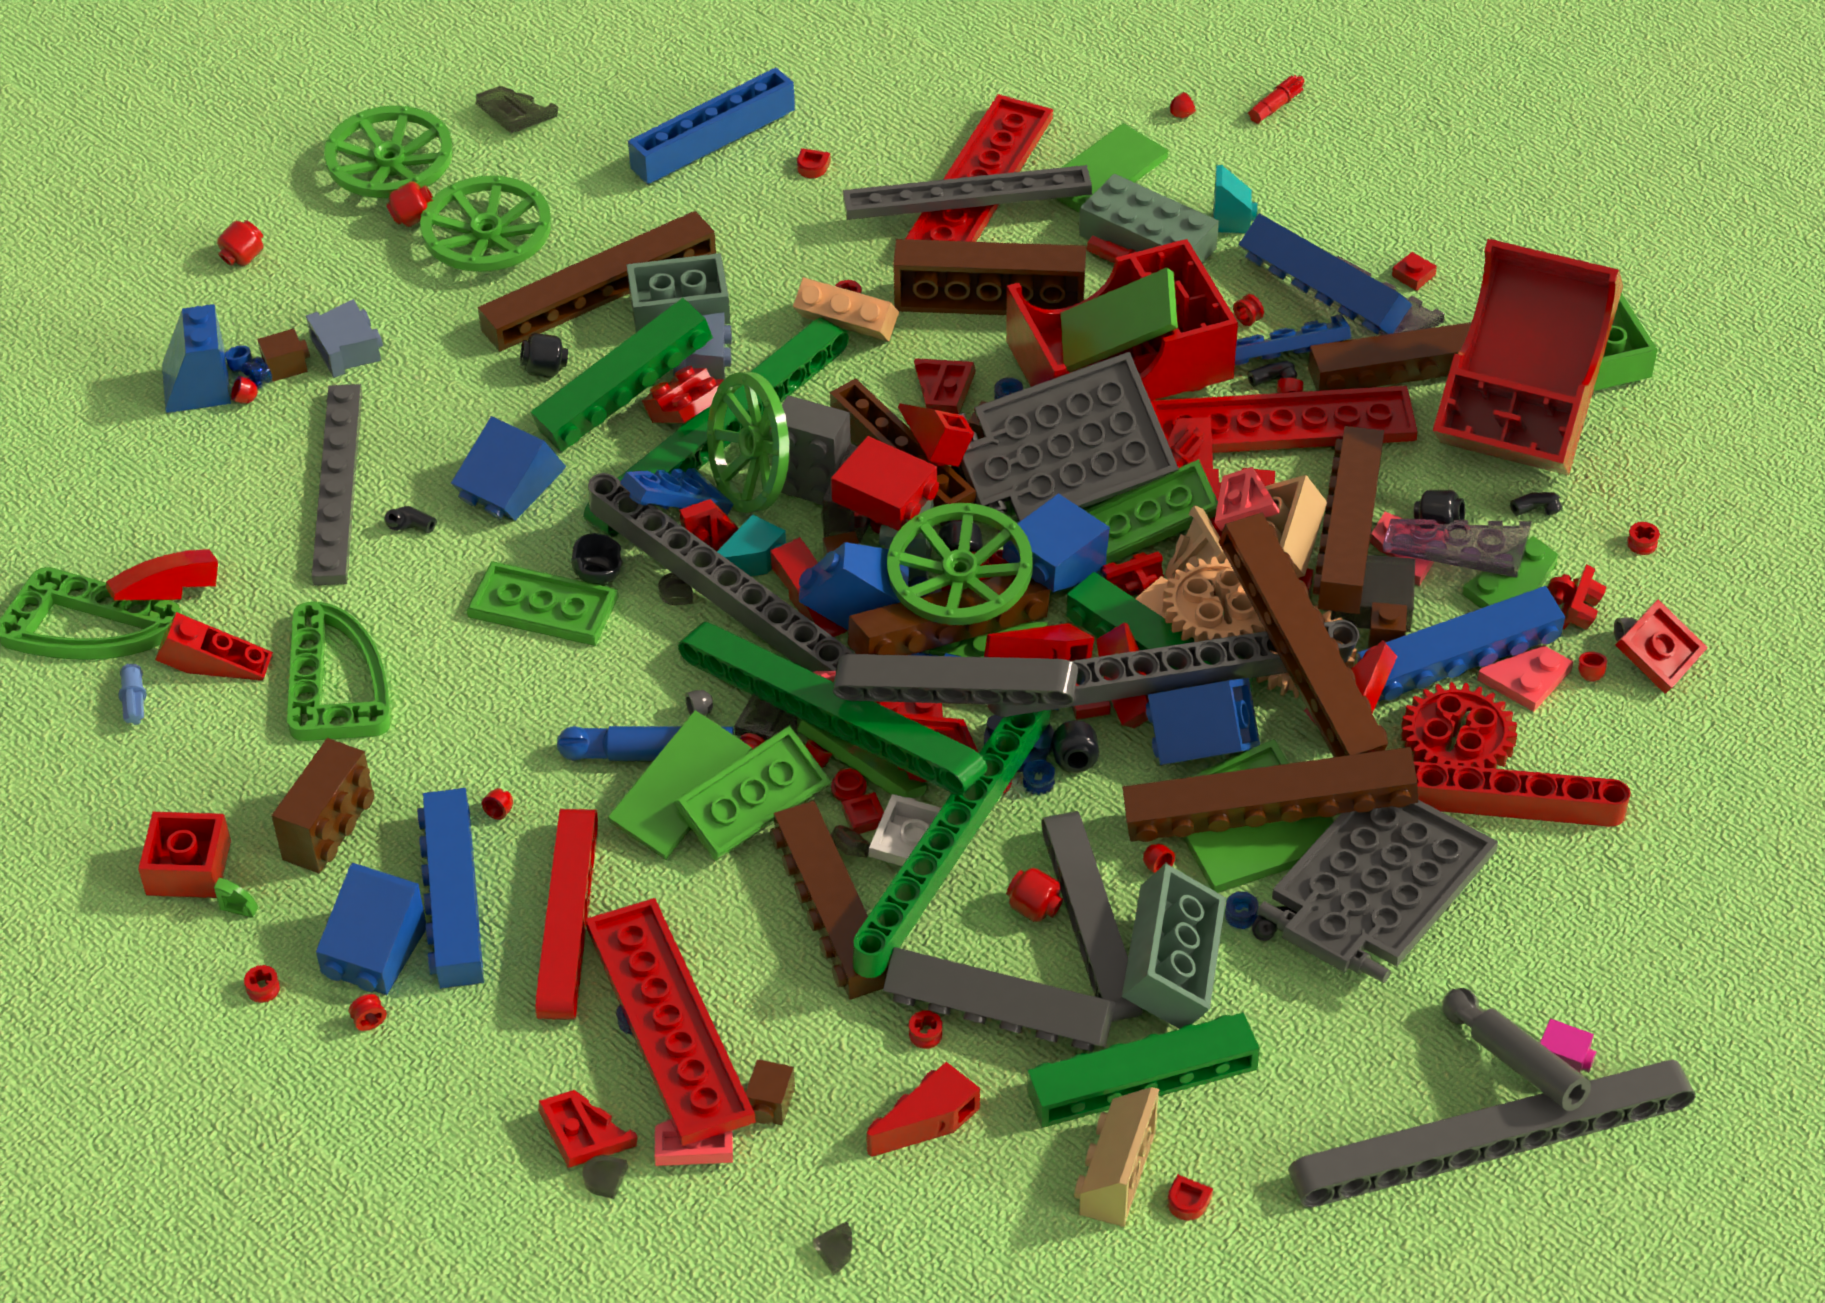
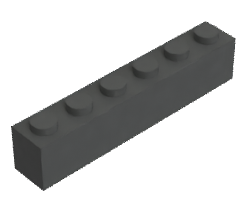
[883,947,1116,1052]

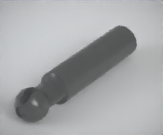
[1442,988,1591,1111]

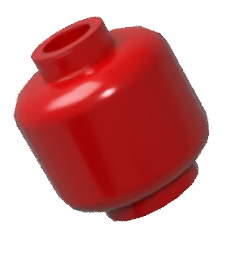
[386,181,433,227]
[217,220,264,266]
[1006,868,1063,922]

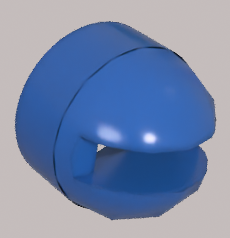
[225,345,252,373]

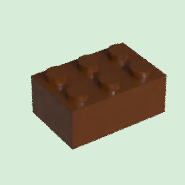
[271,738,374,874]

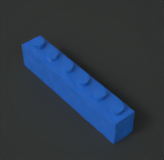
[628,67,795,184]
[1238,213,1412,335]
[1357,586,1565,702]
[417,788,484,989]

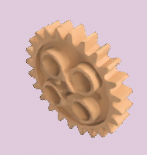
[1162,557,1265,642]

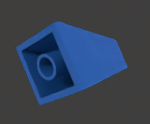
[162,304,231,413]
[451,416,566,521]
[1002,493,1110,592]
[799,542,909,630]
[1146,678,1260,765]
[316,862,426,995]

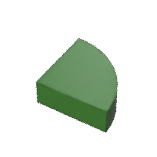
[214,877,258,917]

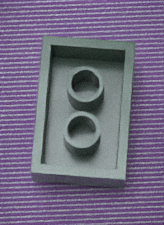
[627,253,731,332]

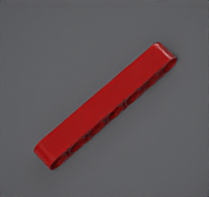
[1414,761,1631,827]
[536,809,598,1020]

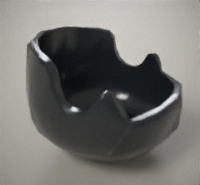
[571,533,623,585]

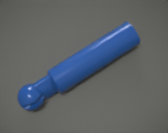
[557,726,734,761]

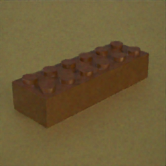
[893,239,1086,315]

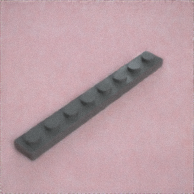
[843,165,1092,220]
[312,384,362,585]

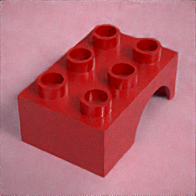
[1006,239,1238,401]
[1432,239,1623,476]

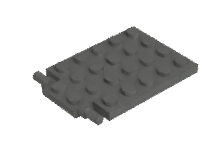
[958,352,1179,533]
[1258,800,1498,983]

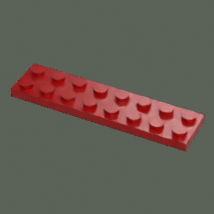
[905,94,1053,242]
[1150,386,1418,453]
[585,898,756,1146]

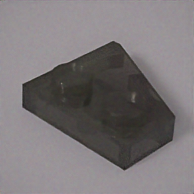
[476,86,558,133]
[734,693,798,741]

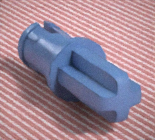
[118,664,147,725]

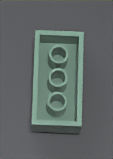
[1079,174,1219,263]
[1122,863,1226,1029]

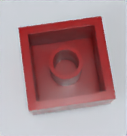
[138,811,231,898]

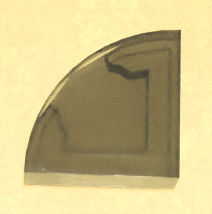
[813,1221,853,1275]

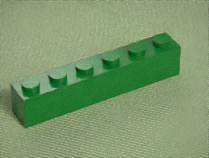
[531,298,713,453]
[1066,572,1253,692]
[1027,1012,1260,1128]

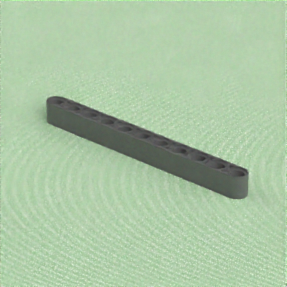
[588,473,856,672]
[987,620,1359,717]
[1288,1060,1696,1208]

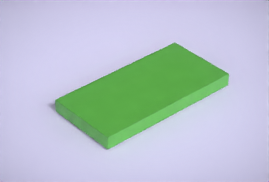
[1056,123,1169,213]
[1061,268,1178,373]
[1085,459,1218,565]
[467,561,619,646]
[608,710,752,860]
[674,726,832,861]
[1184,816,1334,893]

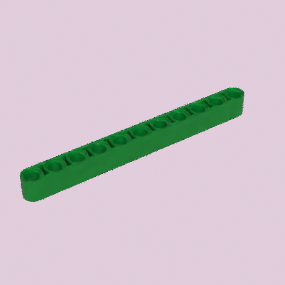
[583,317,849,537]
[678,621,987,796]
[852,710,1051,978]

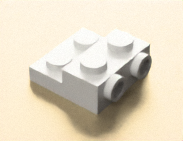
[869,794,942,866]

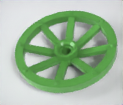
[324,106,453,198]
[420,176,551,272]
[707,372,789,513]
[887,503,1033,625]

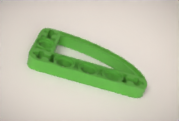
[0,567,182,660]
[287,602,391,741]

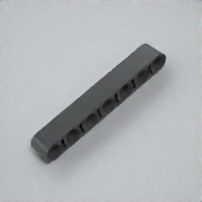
[833,654,1078,706]
[1041,811,1142,1022]

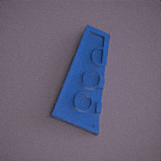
[1235,314,1352,365]
[620,468,733,515]

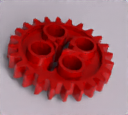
[1401,682,1517,769]

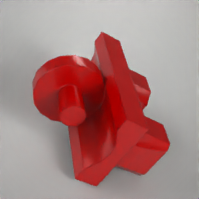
[1101,551,1165,596]
[1547,564,1607,630]

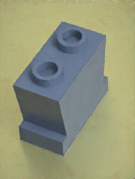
[306,299,383,378]
[673,312,732,379]

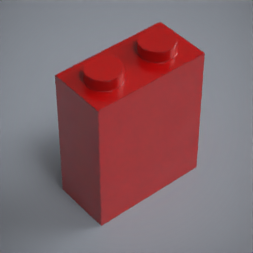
[831,436,939,531]

